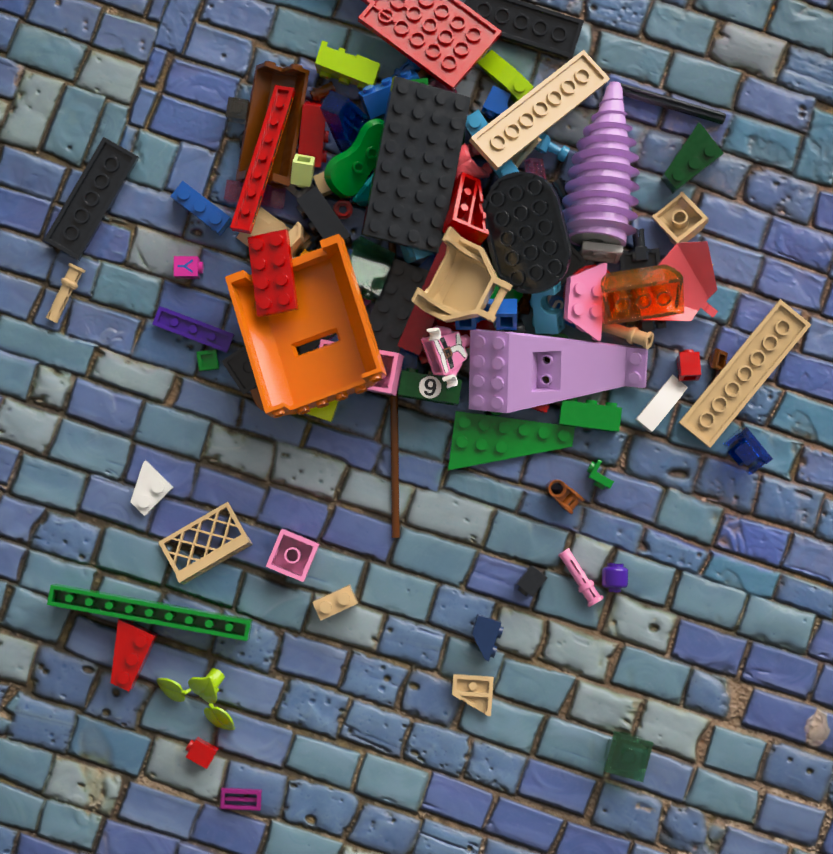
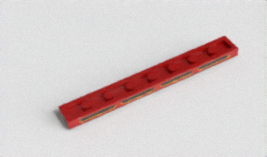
[230,85,296,234]

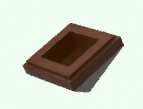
[708,348,728,371]

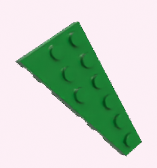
[448,411,575,470]

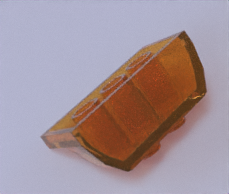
[601,265,684,325]

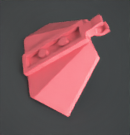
[638,241,718,321]

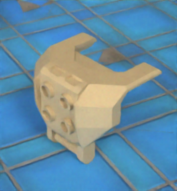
[411,226,513,323]

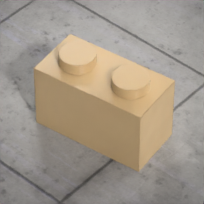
[312,584,358,621]

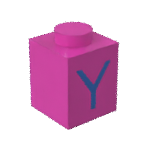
[173,256,204,279]

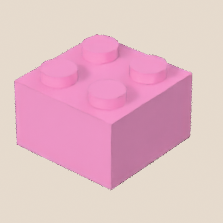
[266,529,320,582]

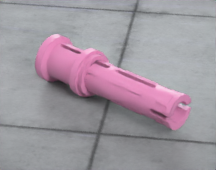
[558,548,604,607]

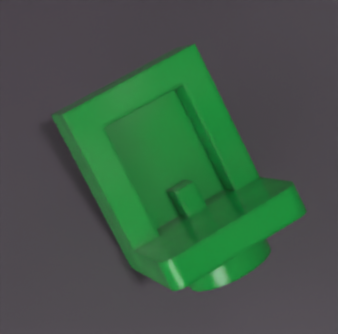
[586,459,614,490]

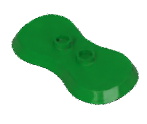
[324,118,384,199]

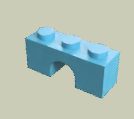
[530,281,565,334]

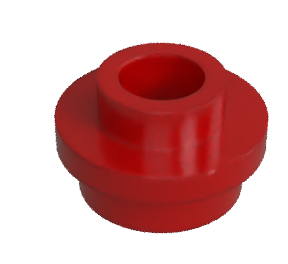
[333,200,353,220]

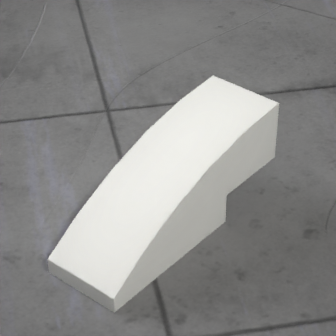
[635,374,688,432]

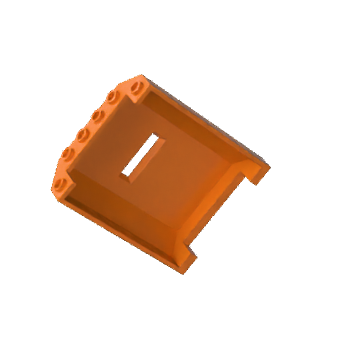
[225,234,387,418]

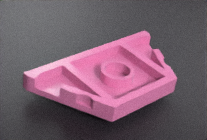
[563,263,607,341]

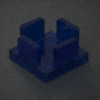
[723,427,773,475]

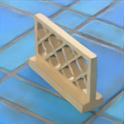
[158,502,253,585]

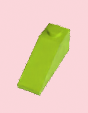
[477,49,534,103]

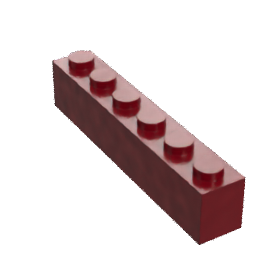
[397,241,447,357]

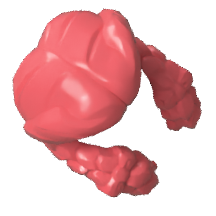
[455,143,493,180]

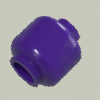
[602,563,628,592]

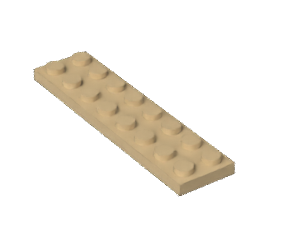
[469,50,610,171]
[678,299,811,448]

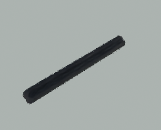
[614,81,726,124]

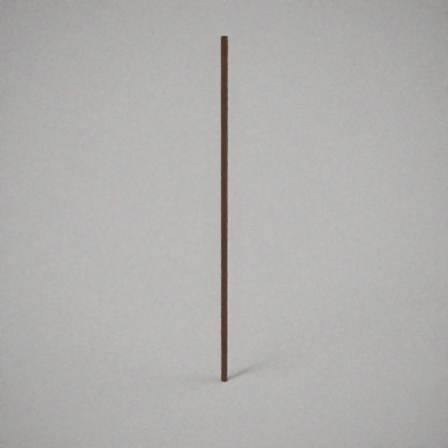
[388,242,400,538]

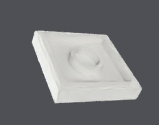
[579,241,623,264]

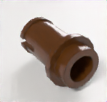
[309,81,336,102]

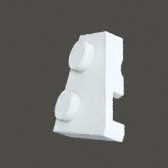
[130,460,174,516]

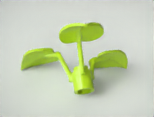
[156,668,235,730]

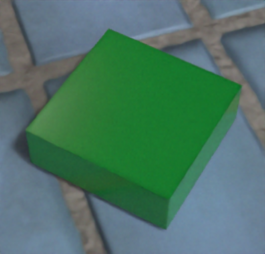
[197,349,219,372]

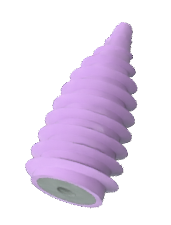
[562,82,640,247]

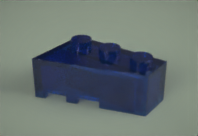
[320,90,371,152]

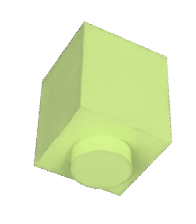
[290,154,315,188]

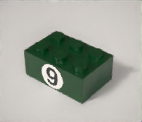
[398,368,462,406]

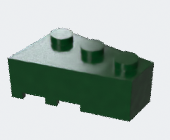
[661,122,724,194]

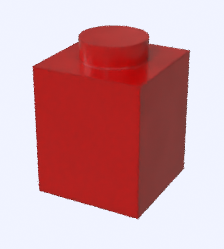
[677,349,701,381]
[185,737,219,769]

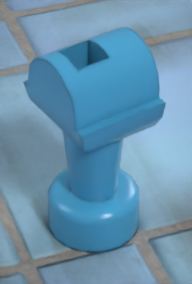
[535,133,570,162]

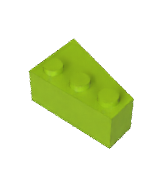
[315,40,381,91]

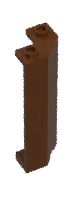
[236,61,310,189]

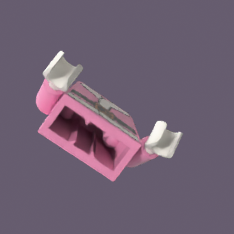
[421,325,470,389]

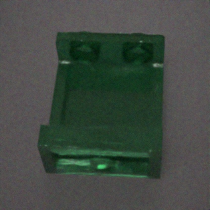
[350,236,396,300]

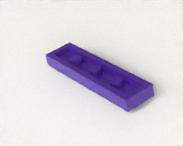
[152,306,235,353]

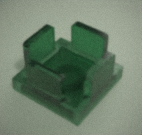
[603,731,654,782]

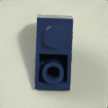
[472,614,504,661]

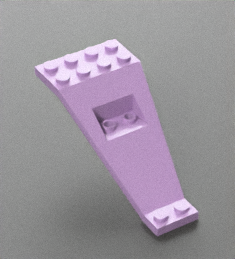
[469,329,648,413]

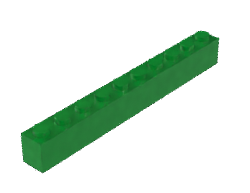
[47,584,253,641]

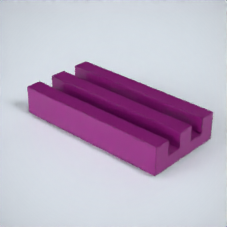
[220,788,262,811]

